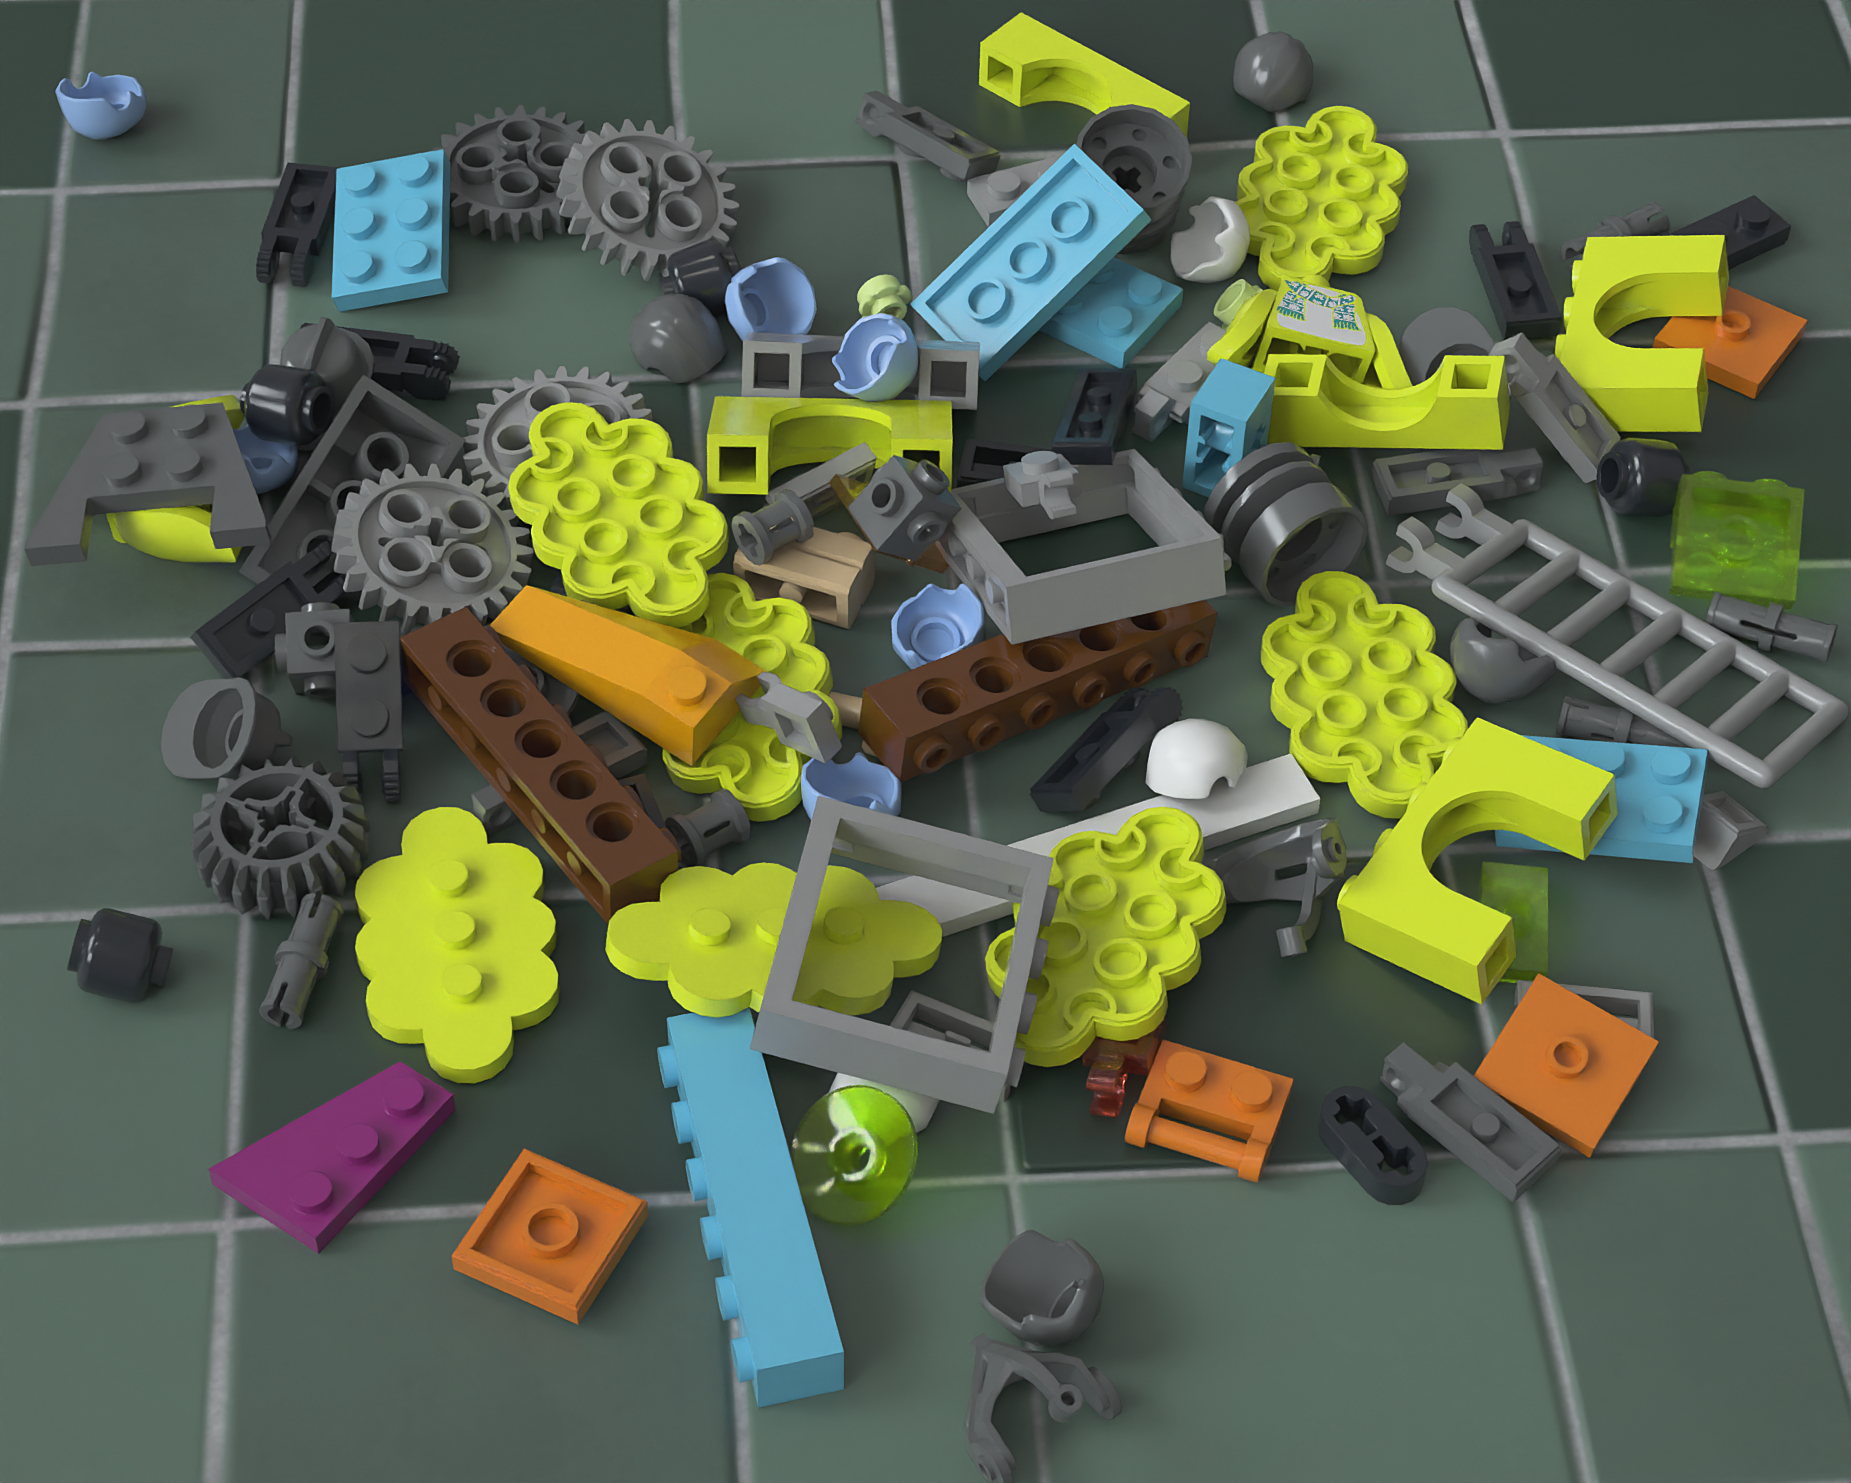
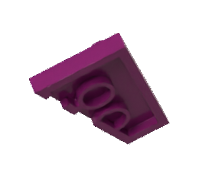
[208,1061,456,1254]

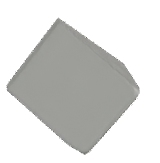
[1694,791,1769,870]

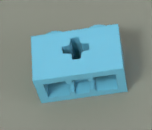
[1182,358,1276,497]

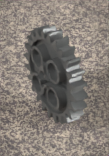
[432,105,598,243]

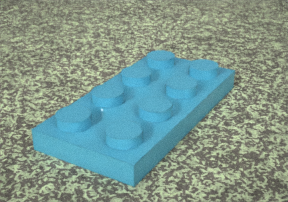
[910,144,1151,381]

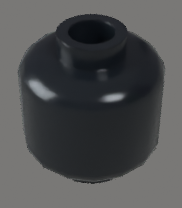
[660,239,742,316]
[240,364,335,446]
[1596,438,1691,517]
[67,908,173,1003]

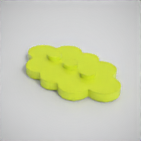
[1235,106,1408,291]
[508,402,729,628]
[1260,571,1468,819]
[663,573,842,822]
[985,806,1227,1067]
[355,807,560,1083]
[605,862,942,1017]

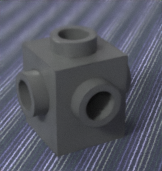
[848,455,962,561]
[275,602,353,698]

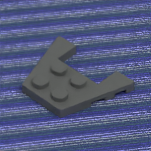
[24,402,272,566]

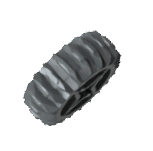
[190,756,370,920]

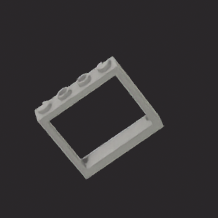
[935,449,1231,644]
[750,796,1059,1114]

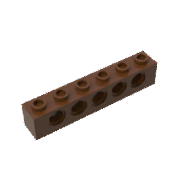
[858,600,1218,782]
[400,607,682,925]

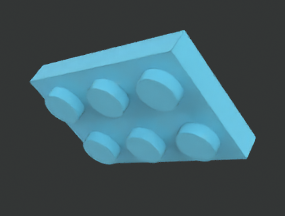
[332,149,450,312]
[1039,257,1183,368]
[1495,735,1708,863]

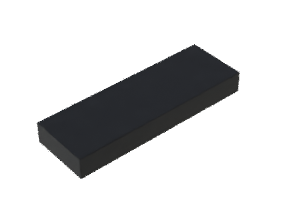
[1052,368,1138,465]

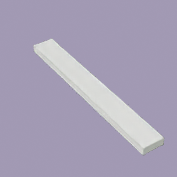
[876,754,1320,937]

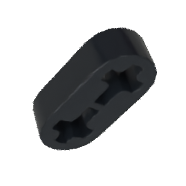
[1318,1086,1428,1205]

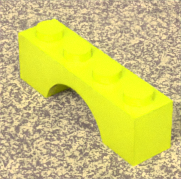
[979,12,1190,137]
[1264,354,1510,450]

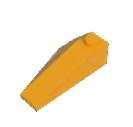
[489,585,767,766]

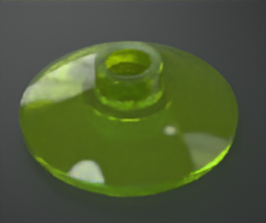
[790,1085,918,1226]

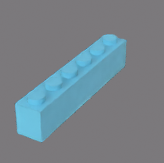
[657,1007,844,1408]

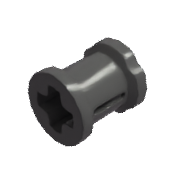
[731,489,814,566]
[665,788,751,867]

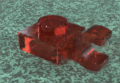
[1082,1014,1168,1118]

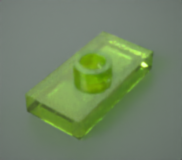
[1479,861,1548,983]

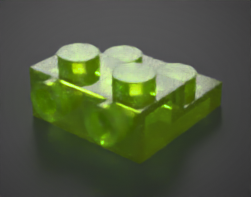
[1669,471,1805,610]

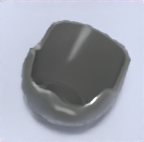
[1233,31,1313,113]
[627,293,728,384]
[1450,617,1558,703]
[980,1230,1104,1346]

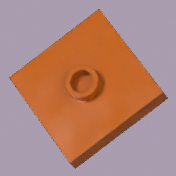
[1652,286,1808,399]
[1474,973,1659,1158]
[451,1148,649,1325]

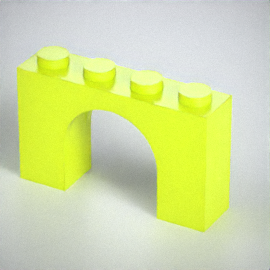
[1555,235,1729,432]
[707,396,953,495]
[1337,717,1618,1005]

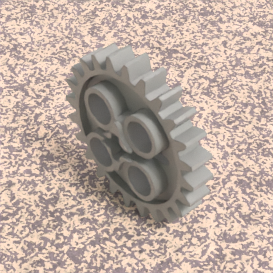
[556,119,739,281]
[463,366,653,510]
[331,464,534,634]

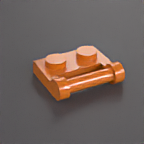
[1125,1040,1294,1183]

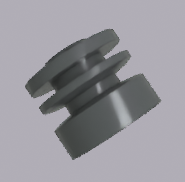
[1076,104,1193,254]
[1204,442,1368,607]

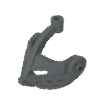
[1208,818,1347,958]
[963,1333,1122,1483]

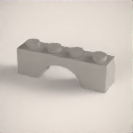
[741,332,980,410]

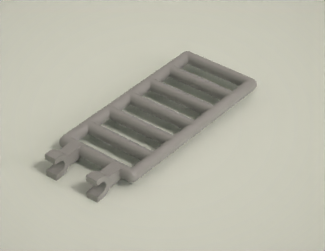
[1386,483,1849,789]

